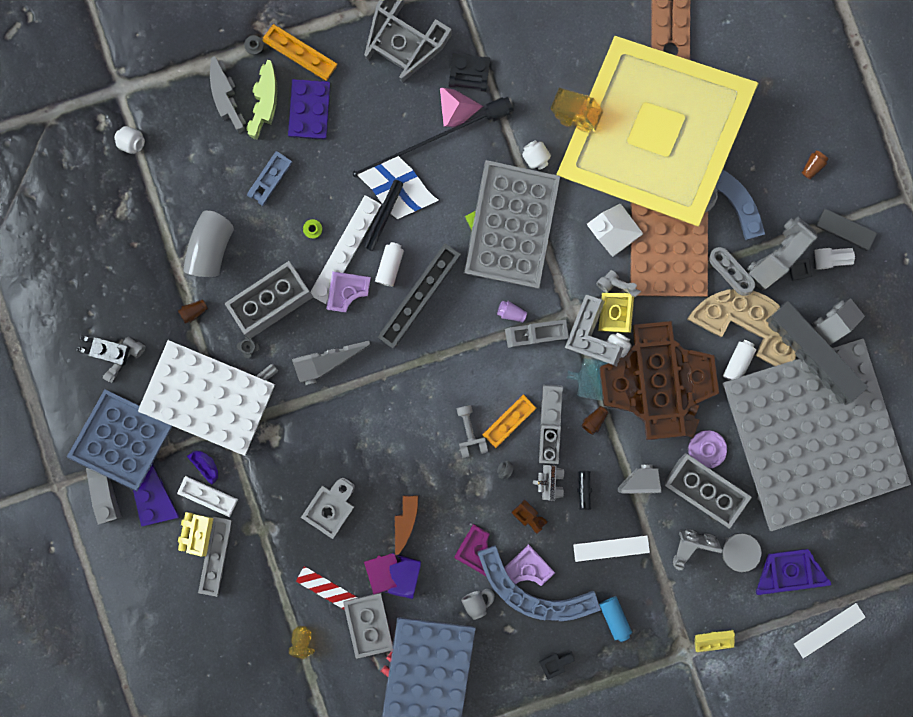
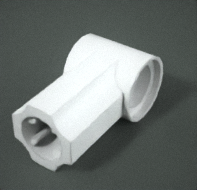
[814,248,855,269]

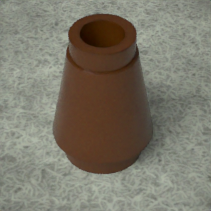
[178,299,208,324]
[582,406,609,435]

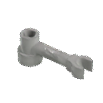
[596,270,641,297]
[103,337,146,383]

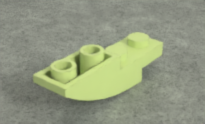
[247,60,277,139]

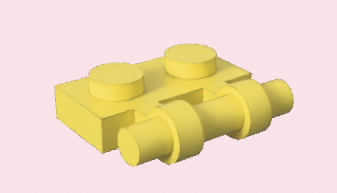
[178,512,213,556]

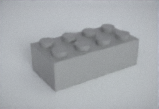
[224,261,313,339]

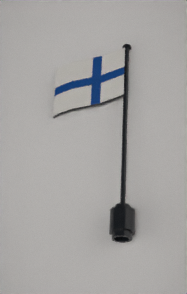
[353,97,514,219]

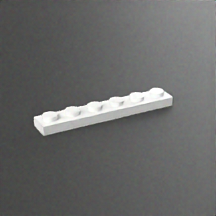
[311,195,382,304]

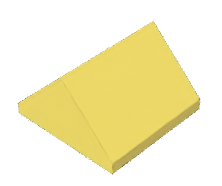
[598,293,634,334]

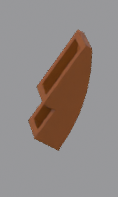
[395,495,419,555]

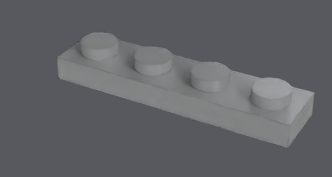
[198,517,233,597]

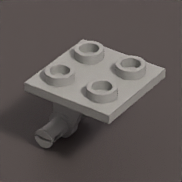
[673,529,722,570]

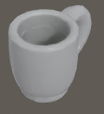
[461,589,495,620]

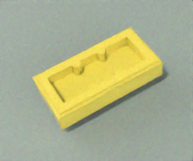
[695,630,735,652]

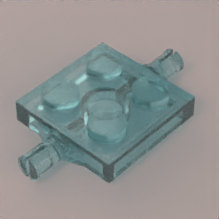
[567,358,607,401]

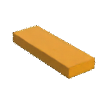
[482,394,536,448]

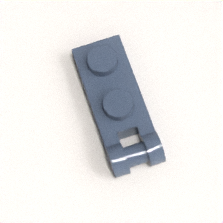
[247,151,293,206]

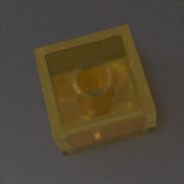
[551,88,604,132]

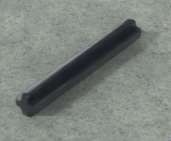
[364,179,403,251]

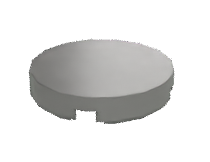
[722,533,761,572]

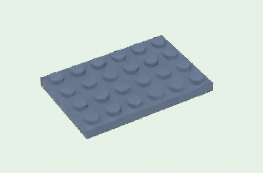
[382,617,475,717]

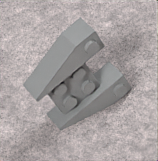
[364,0,452,82]
[746,216,817,290]

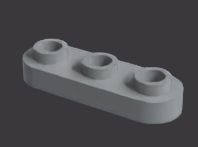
[709,247,755,296]

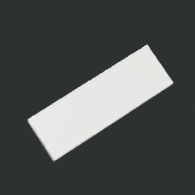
[177,476,238,517]

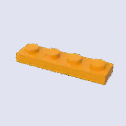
[263,24,337,81]

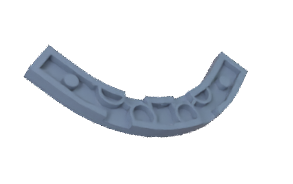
[716,170,765,240]
[477,545,601,621]

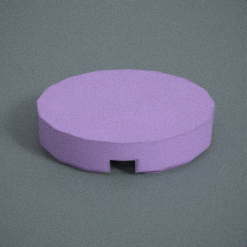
[688,430,727,468]

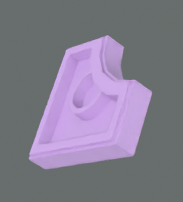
[326,271,371,312]
[504,544,555,586]

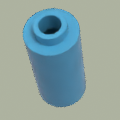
[599,596,632,642]

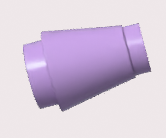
[497,301,527,322]

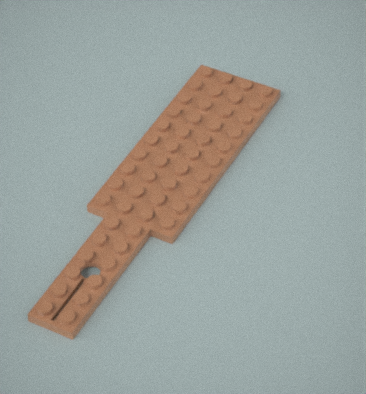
[630,0,708,297]

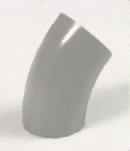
[183,210,234,277]

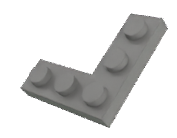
[565,295,624,366]

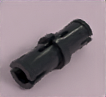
[577,471,592,510]

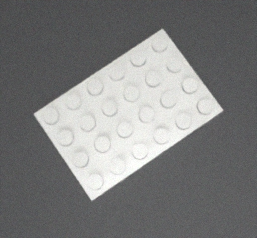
[138,340,275,456]

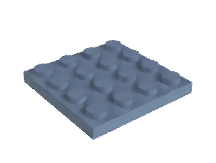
[67,389,173,492]

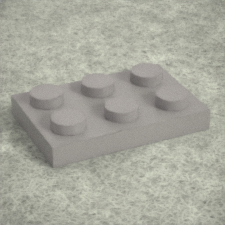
[343,592,393,659]

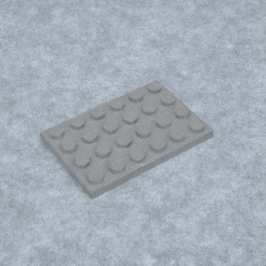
[464,160,560,289]

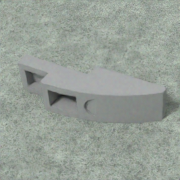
[210,56,246,134]
[539,384,563,464]

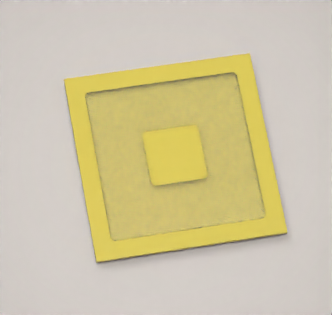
[556,36,758,227]

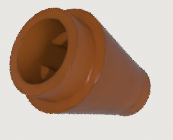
[801,150,828,180]

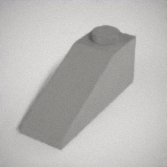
[86,468,122,525]

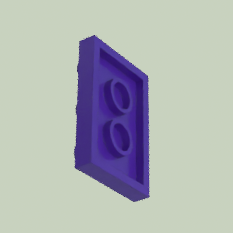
[288,79,331,140]

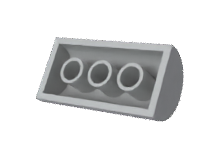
[665,453,751,529]

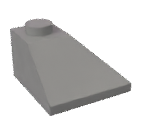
[618,464,661,493]

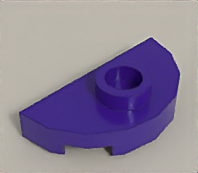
[187,451,218,485]

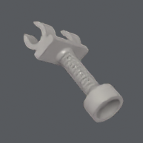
[456,405,488,458]

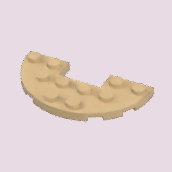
[687,289,796,366]

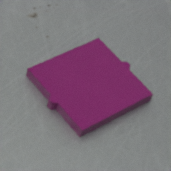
[364,553,398,594]

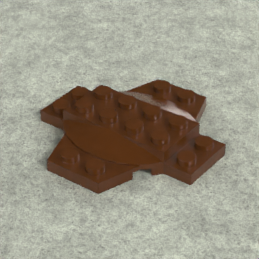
[599,321,719,440]

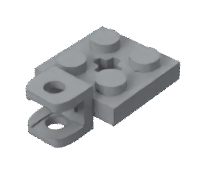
[301,477,355,539]

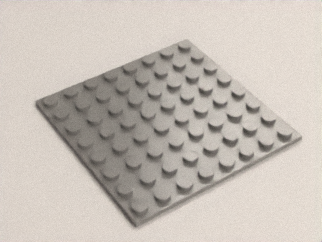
[723,338,911,531]

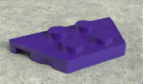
[756,549,831,595]

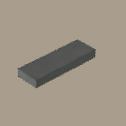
[815,209,877,251]

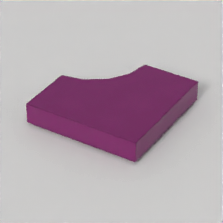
[454,524,490,577]

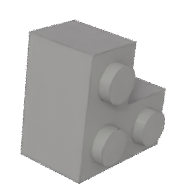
[812,298,865,345]

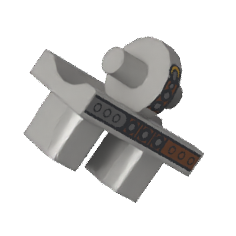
[533,465,564,501]

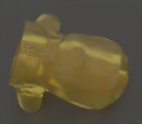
[289,626,315,659]

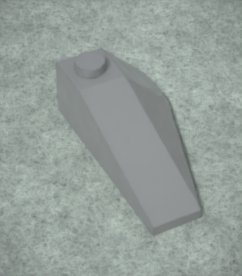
[292,341,371,385]

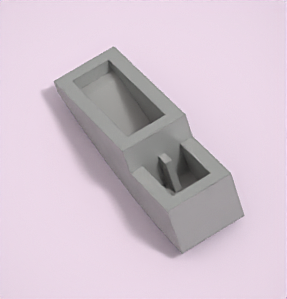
[505,320,569,348]

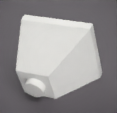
[587,203,643,257]

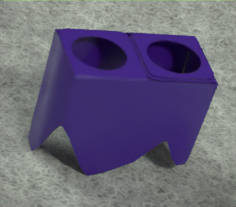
[385,553,421,599]

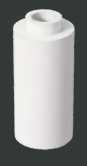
[375,242,404,287]
[723,340,756,381]

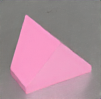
[440,88,483,128]

